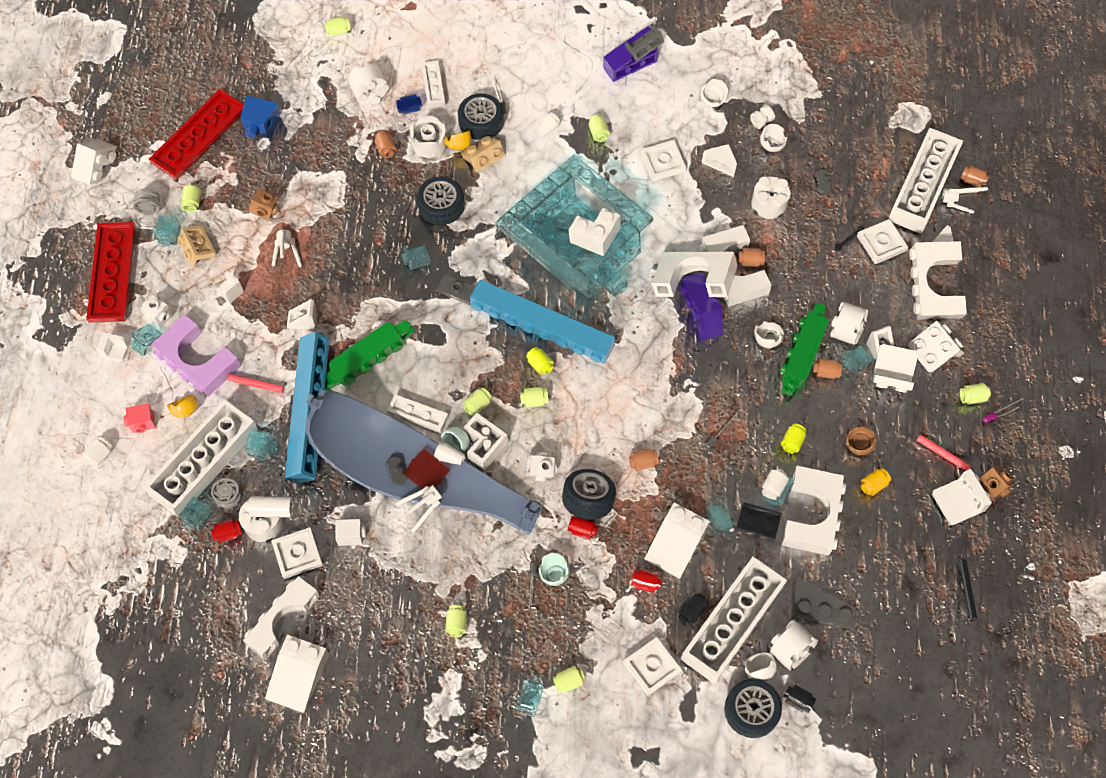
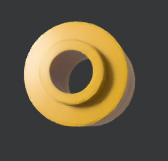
[861,468,891,496]

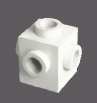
[140,295,172,328]
[526,453,557,482]

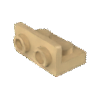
[177,225,216,267]

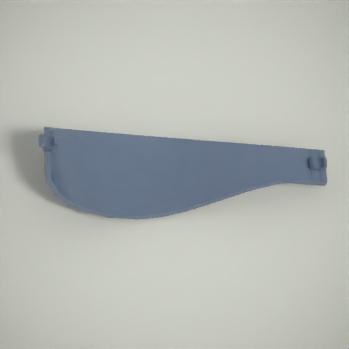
[305,389,542,535]

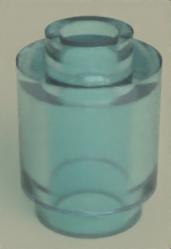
[706,503,735,533]

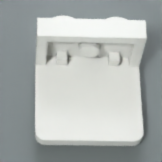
[908,321,964,373]
[872,344,918,393]
[932,469,992,525]

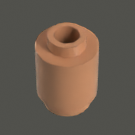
[375,131,397,158]
[960,165,989,187]
[738,248,765,267]
[813,358,842,379]
[629,448,659,471]

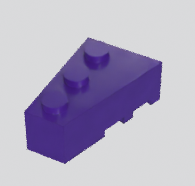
[603,26,659,82]
[679,272,723,341]

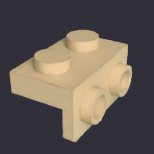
[461,136,505,173]

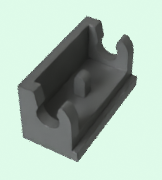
[624,23,665,62]

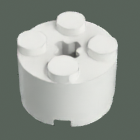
[348,63,389,105]
[410,116,447,158]
[751,177,790,219]
[830,301,868,345]
[239,496,283,542]
[770,620,818,671]

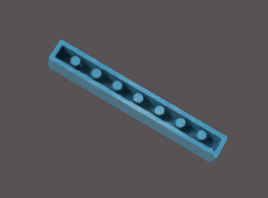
[470,280,615,364]
[285,331,330,484]

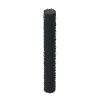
[958,559,978,620]

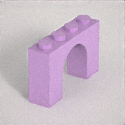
[151,314,241,397]

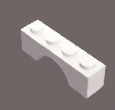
[243,576,320,661]

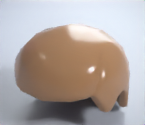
[846,427,877,455]

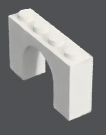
[700,225,772,307]
[909,241,967,320]
[652,252,738,297]
[782,466,846,556]

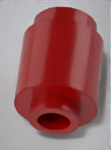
[568,516,599,540]
[211,519,242,544]
[631,569,662,593]

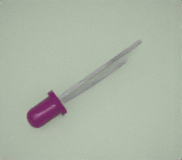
[982,398,1024,423]

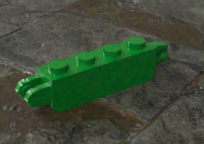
[780,303,829,396]
[325,320,415,390]

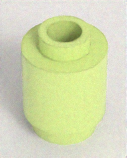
[325,16,351,37]
[589,115,610,142]
[181,184,201,212]
[959,383,991,405]
[464,387,492,415]
[520,387,548,408]
[445,605,467,637]
[552,666,585,693]

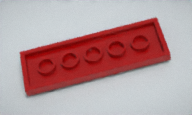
[149,89,244,180]
[86,222,136,323]

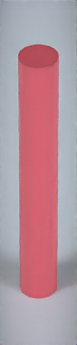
[228,374,285,393]
[917,434,972,471]

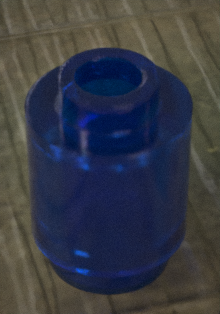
[396,94,422,115]

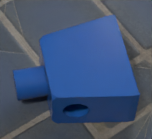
[241,96,281,138]

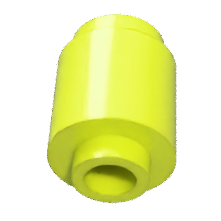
[526,347,554,375]
[781,424,806,454]

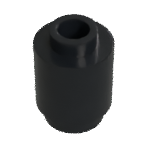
[678,592,708,624]
[783,684,816,714]

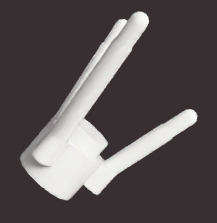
[942,187,988,214]
[272,230,302,267]
[396,485,442,533]

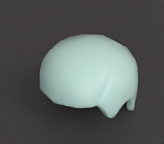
[441,427,470,453]
[539,552,570,586]

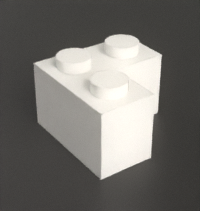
[71,139,117,185]
[569,208,621,256]
[464,413,508,472]

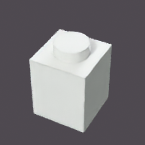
[335,519,366,546]

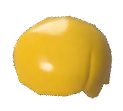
[445,130,472,151]
[167,394,198,418]

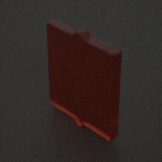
[403,449,450,489]

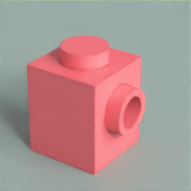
[123,403,156,433]

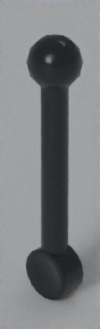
[835,226,864,251]

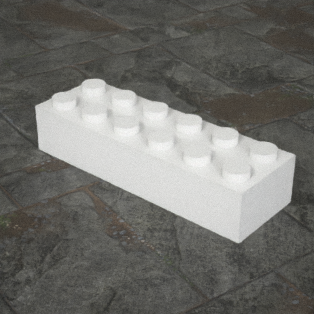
[888,128,963,234]
[144,399,258,518]
[681,557,787,684]

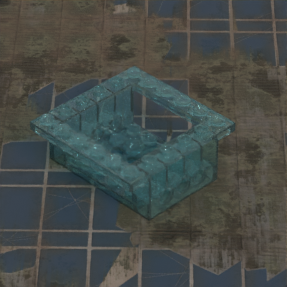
[495,155,653,299]

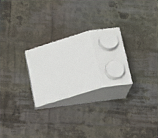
[644,503,710,579]
[265,635,329,713]

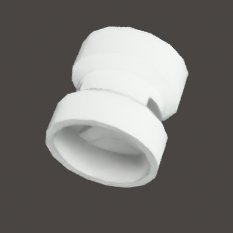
[750,105,775,129]

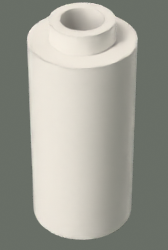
[245,496,293,517]

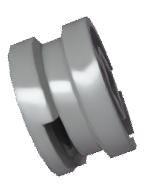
[133,188,160,214]
[211,478,242,509]

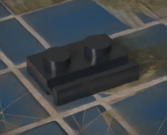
[736,502,782,542]

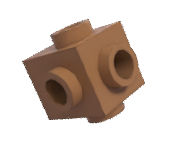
[249,188,279,220]
[979,466,1015,498]

